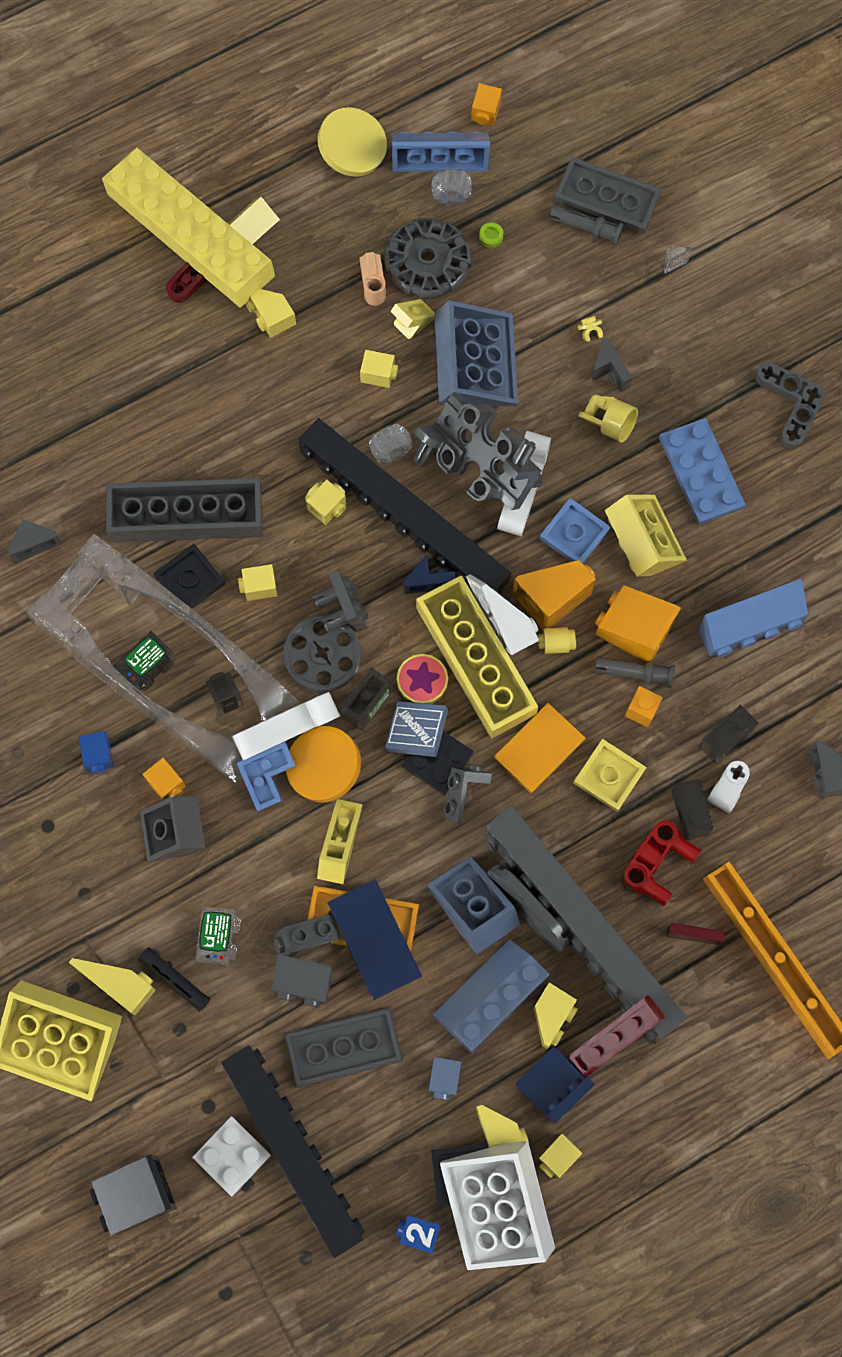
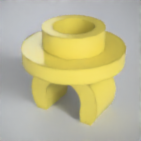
[578,316,603,342]

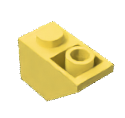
[245,288,296,338]
[533,983,578,1049]

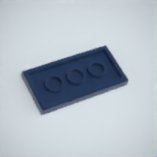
[327,879,422,1001]

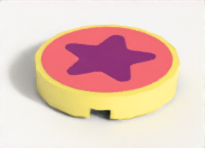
[397,654,448,704]

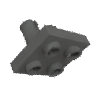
[312,570,368,633]

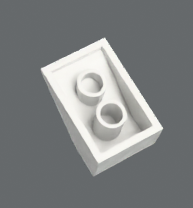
[466,574,539,655]

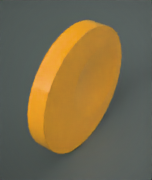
[286,726,361,803]

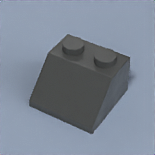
[140,796,205,862]
[272,954,334,1008]

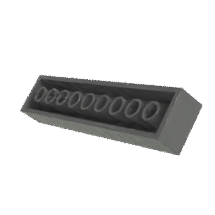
[484,805,687,1044]

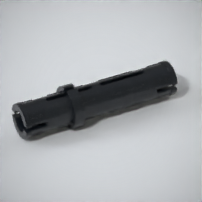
[138,947,211,1012]

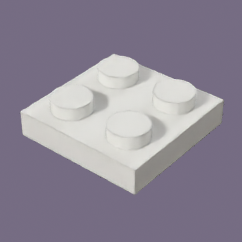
[193,1116,272,1197]

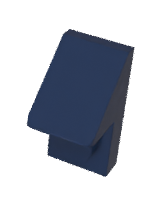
[404,555,455,594]

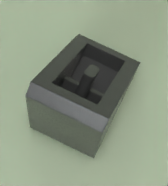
[8,519,62,564]

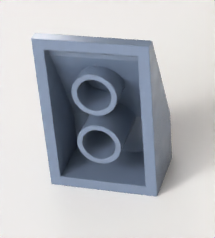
[427,856,520,955]

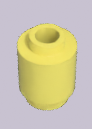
[538,627,576,654]

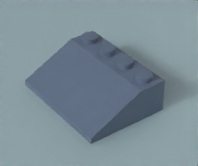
[434,300,518,407]

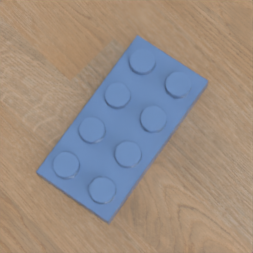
[659,418,746,525]

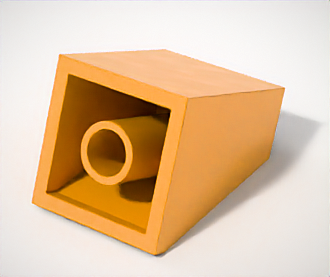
[512,560,596,630]
[595,585,681,663]

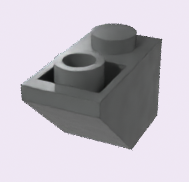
[809,741,842,798]

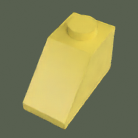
[476,1105,529,1148]

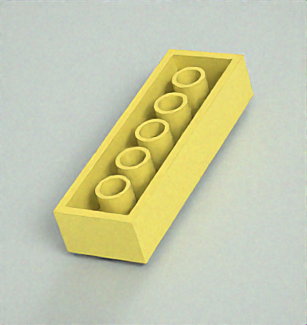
[416,575,538,739]

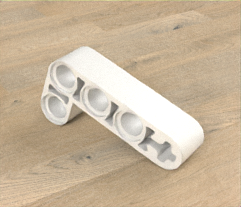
[497,431,551,537]
[232,692,340,760]

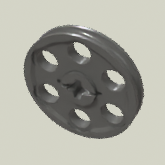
[283,616,361,693]

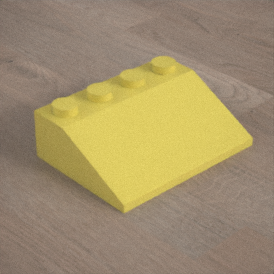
[0,980,122,1101]

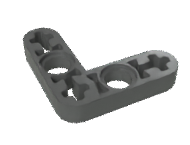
[755,362,825,450]

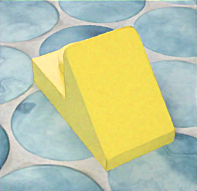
[391,299,435,339]

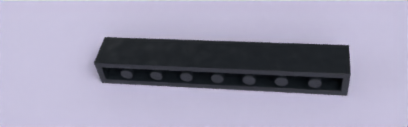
[221,1045,365,1259]

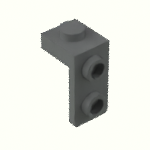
[444,764,492,824]
[274,914,340,957]

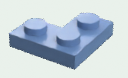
[237,742,296,811]

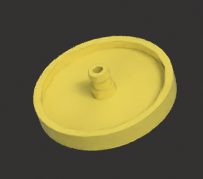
[318,107,387,177]

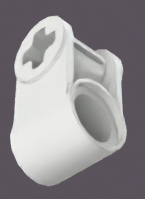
[707,761,750,814]

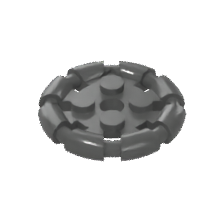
[384,218,472,299]

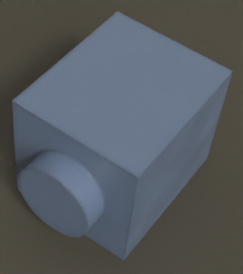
[428,1057,461,1101]

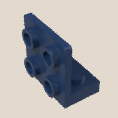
[516,1047,595,1125]

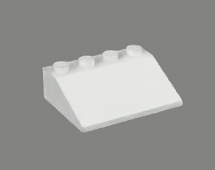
[440,1141,555,1270]

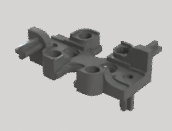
[414,394,543,510]

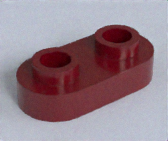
[166,262,207,303]

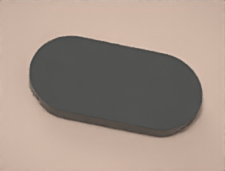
[487,865,569,952]

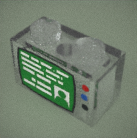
[195,906,240,967]

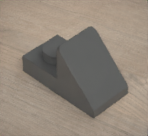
[592,337,632,392]

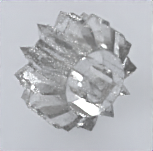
[431,168,472,206]
[369,424,413,464]

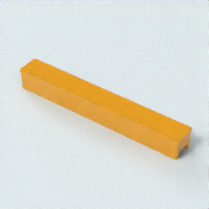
[703,862,842,1060]

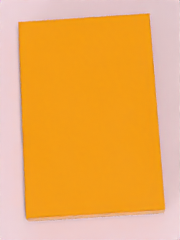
[494,703,586,794]

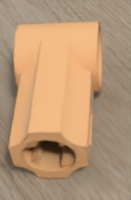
[359,252,386,306]

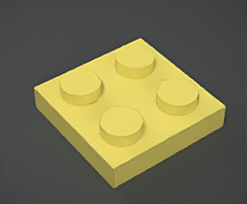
[573,739,647,812]

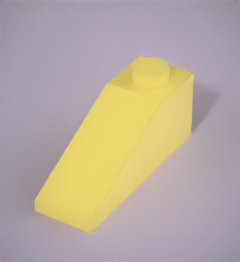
[317,799,363,884]
[69,958,156,1016]

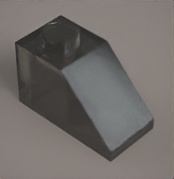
[205,672,244,716]

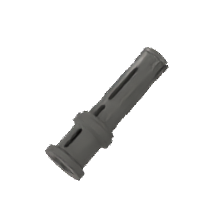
[550,204,624,245]
[595,656,675,688]

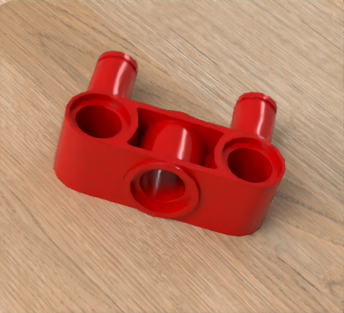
[622,820,702,907]

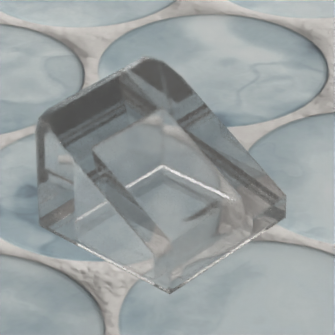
[664,246,691,273]

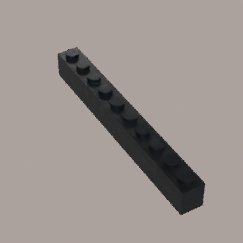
[298,418,511,594]

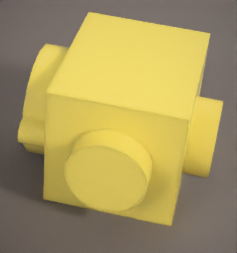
[305,480,346,525]

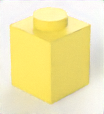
[360,350,398,388]
[238,564,277,601]
[538,1134,582,1179]

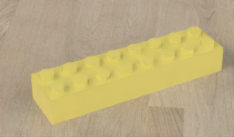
[102,148,275,308]

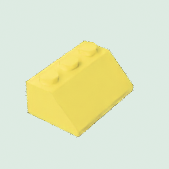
[605,495,687,577]

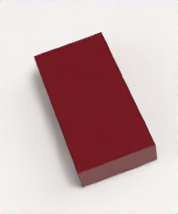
[666,923,725,945]

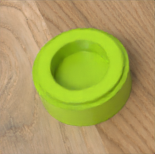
[479,222,504,248]

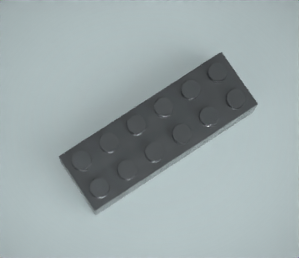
[106,478,263,542]

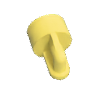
[578,394,638,442]

